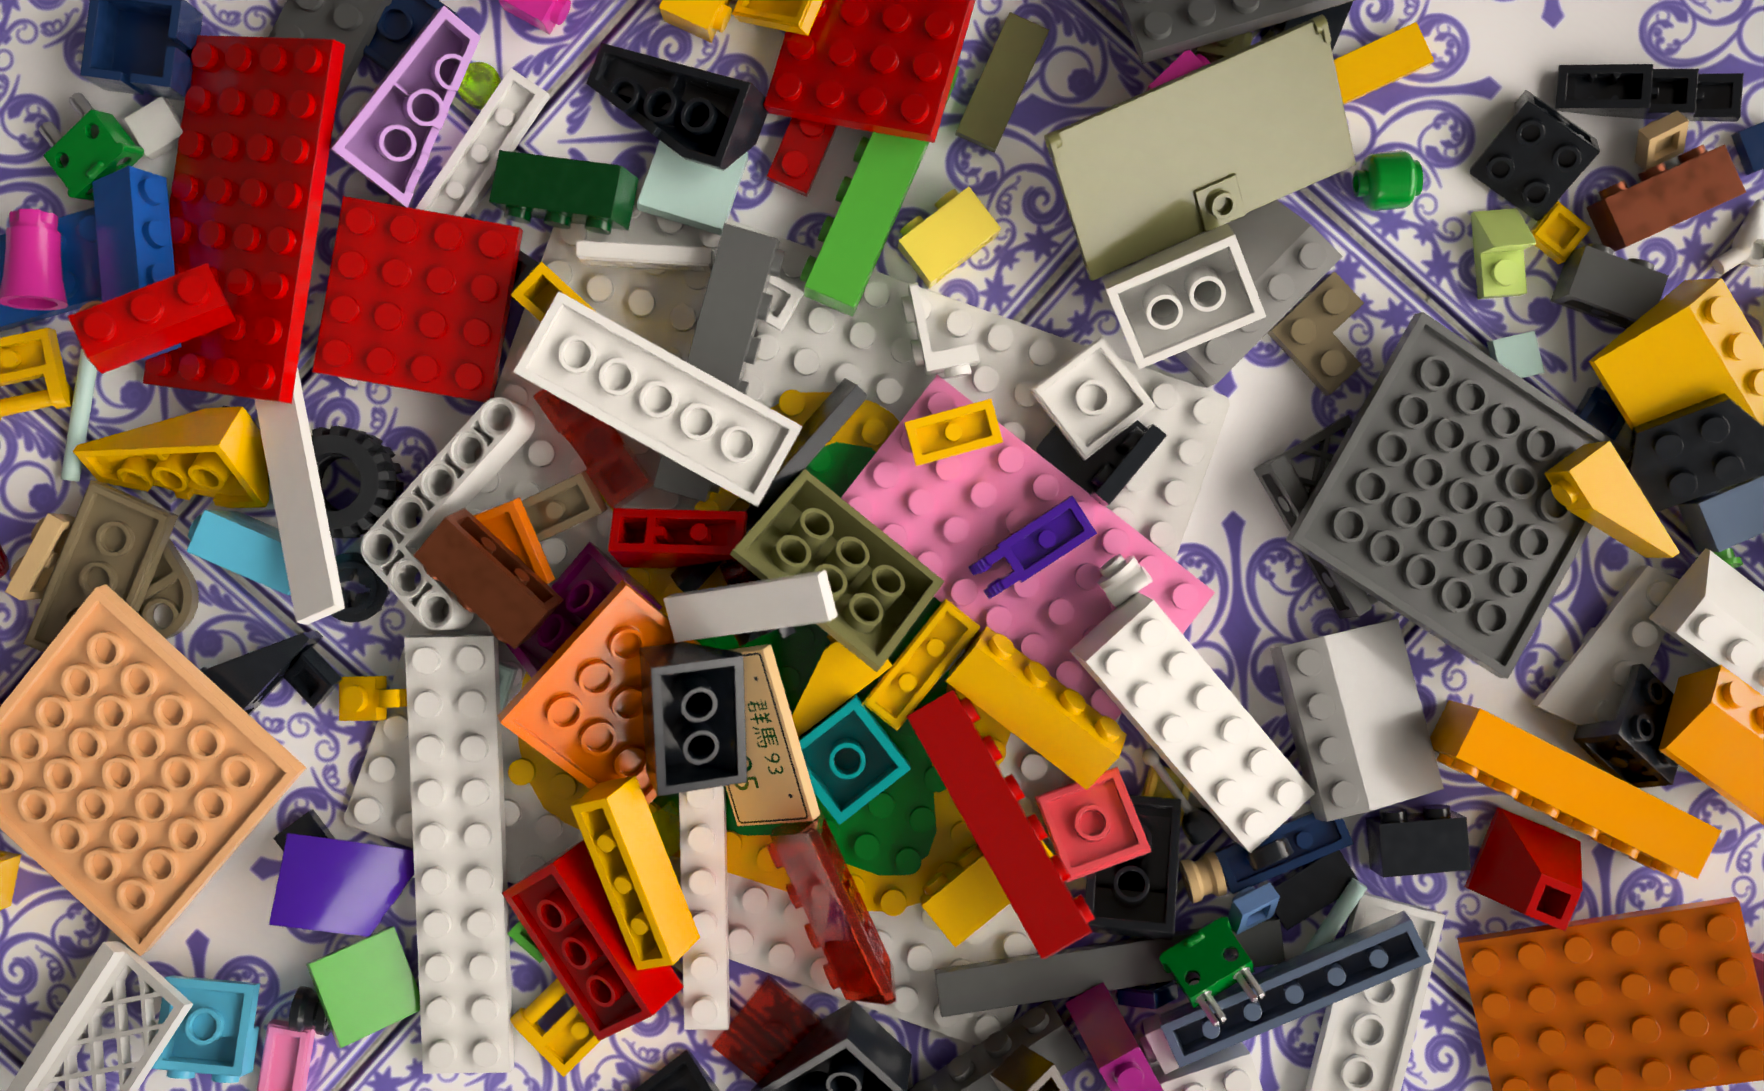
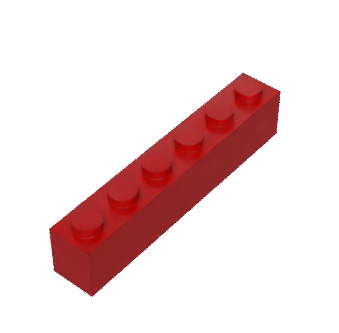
[906,690,1095,959]

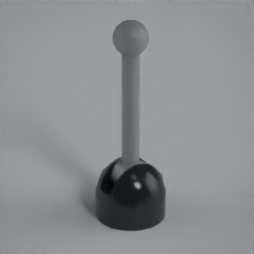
[1142,748,1221,846]

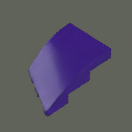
[269,833,414,937]

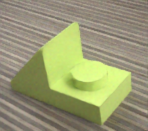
[1471,208,1536,299]

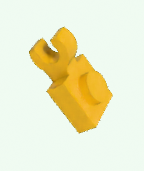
[339,676,407,721]

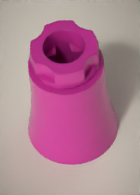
[0,209,68,310]

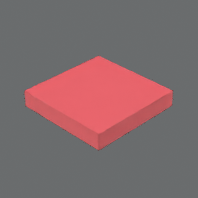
[1035,767,1151,882]

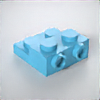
[151,975,260,1083]

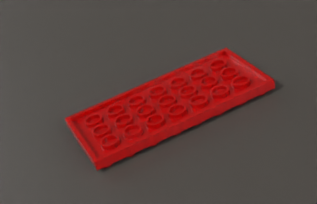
[143,35,345,404]

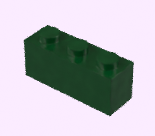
[489,150,639,235]

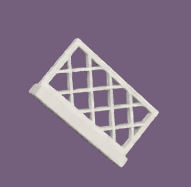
[6,941,193,1091]

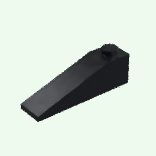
[586,43,768,171]

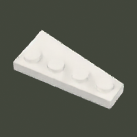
[1531,565,1680,725]

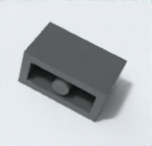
[1551,243,1669,329]

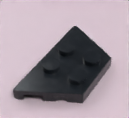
[1626,393,1764,513]

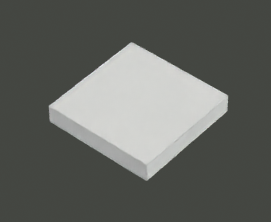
[1030,336,1156,461]

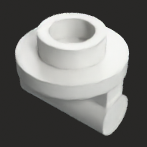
[1097,554,1153,607]

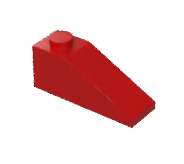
[608,508,748,569]

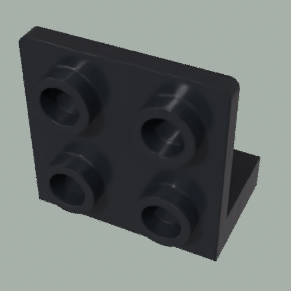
[1470,90,1600,221]
[1036,420,1167,506]
[1573,664,1679,788]

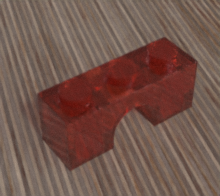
[533,389,654,508]

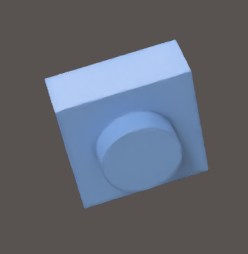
[1228,882,1280,935]

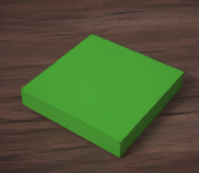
[306,926,420,1048]

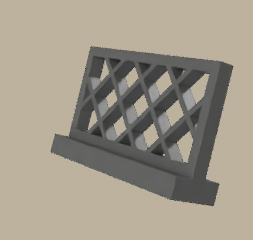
[1253,415,1379,619]

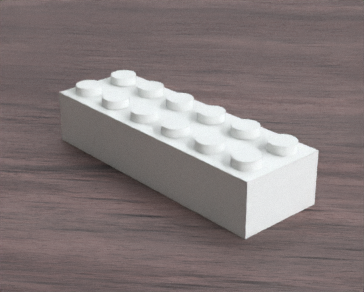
[1070,592,1315,853]

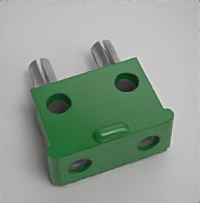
[39,93,144,201]
[1160,917,1265,1027]

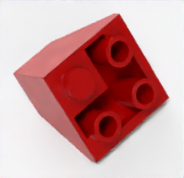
[1464,807,1583,932]

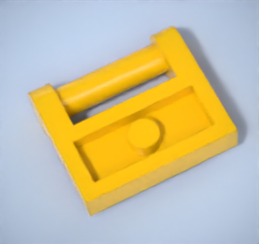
[0,328,74,420]
[510,978,600,1077]

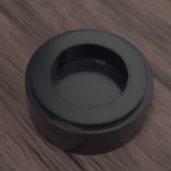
[1247,837,1294,871]

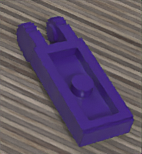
[968,496,1097,599]

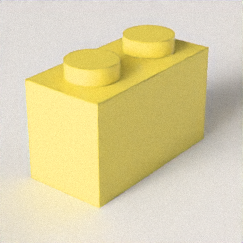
[897,186,1001,289]

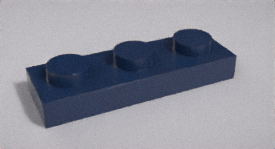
[1212,810,1354,894]

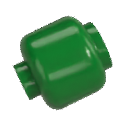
[1353,150,1423,211]

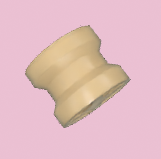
[1179,852,1227,904]

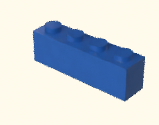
[92,166,181,361]

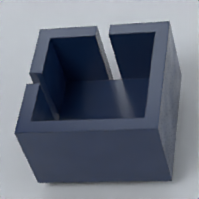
[80,0,203,101]

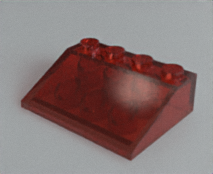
[767,807,897,1005]

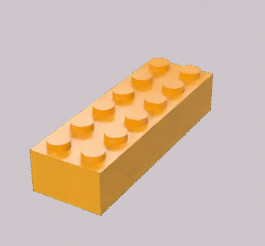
[1430,700,1722,879]

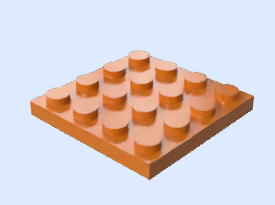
[497,579,701,805]

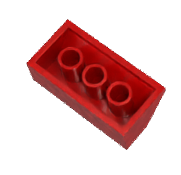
[502,839,684,1041]

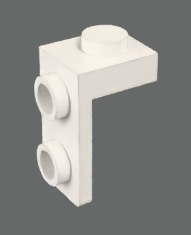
[901,282,980,379]

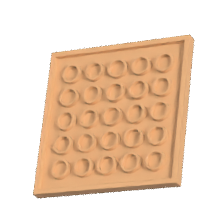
[0,585,306,956]

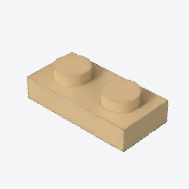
[5,513,75,600]

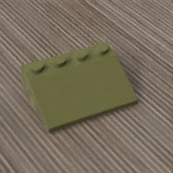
[730,469,945,672]

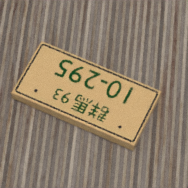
[726,644,820,826]

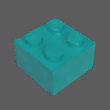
[798,694,911,825]

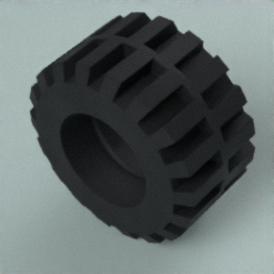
[311,426,404,538]

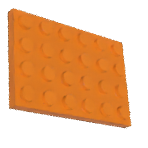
[1457,896,1764,1091]

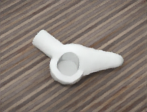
[1712,199,1764,274]

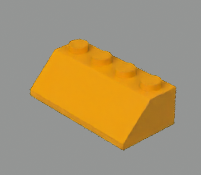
[1659,665,1764,825]

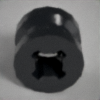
[289,986,331,1036]

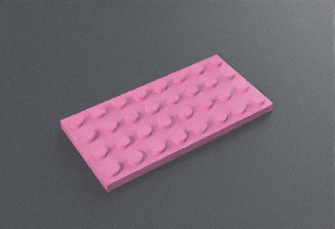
[841,375,1215,721]

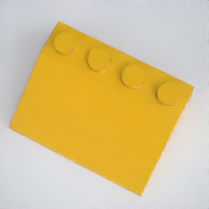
[1588,278,1764,431]

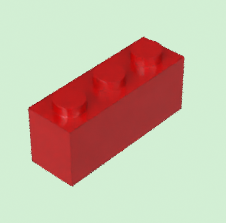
[68,263,236,374]

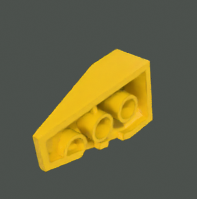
[73,406,269,508]

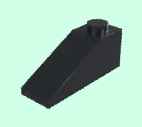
[200,631,323,715]

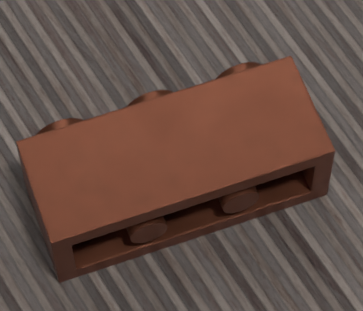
[1586,144,1746,252]
[413,508,564,649]

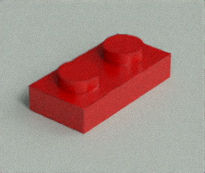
[767,118,838,197]

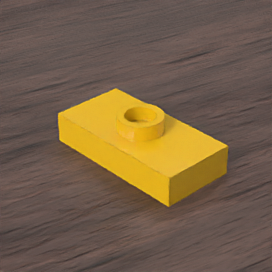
[904,399,1003,466]

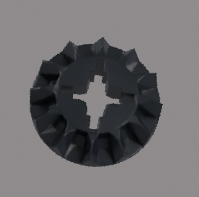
[331,552,390,622]

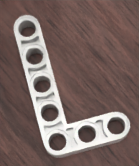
[360,397,536,631]

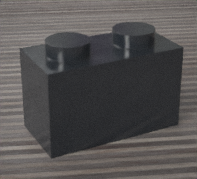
[1366,804,1471,878]

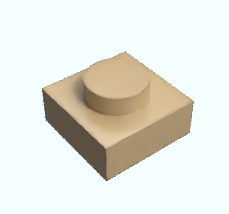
[1634,110,1689,171]

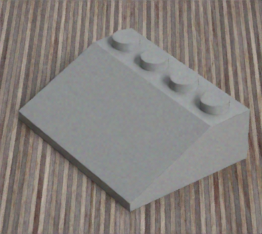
[1159,200,1343,388]
[1270,618,1444,822]

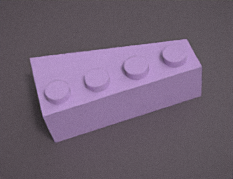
[330,6,481,208]

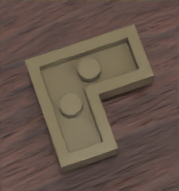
[1268,271,1364,396]

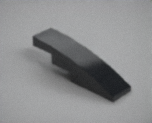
[1555,64,1744,122]

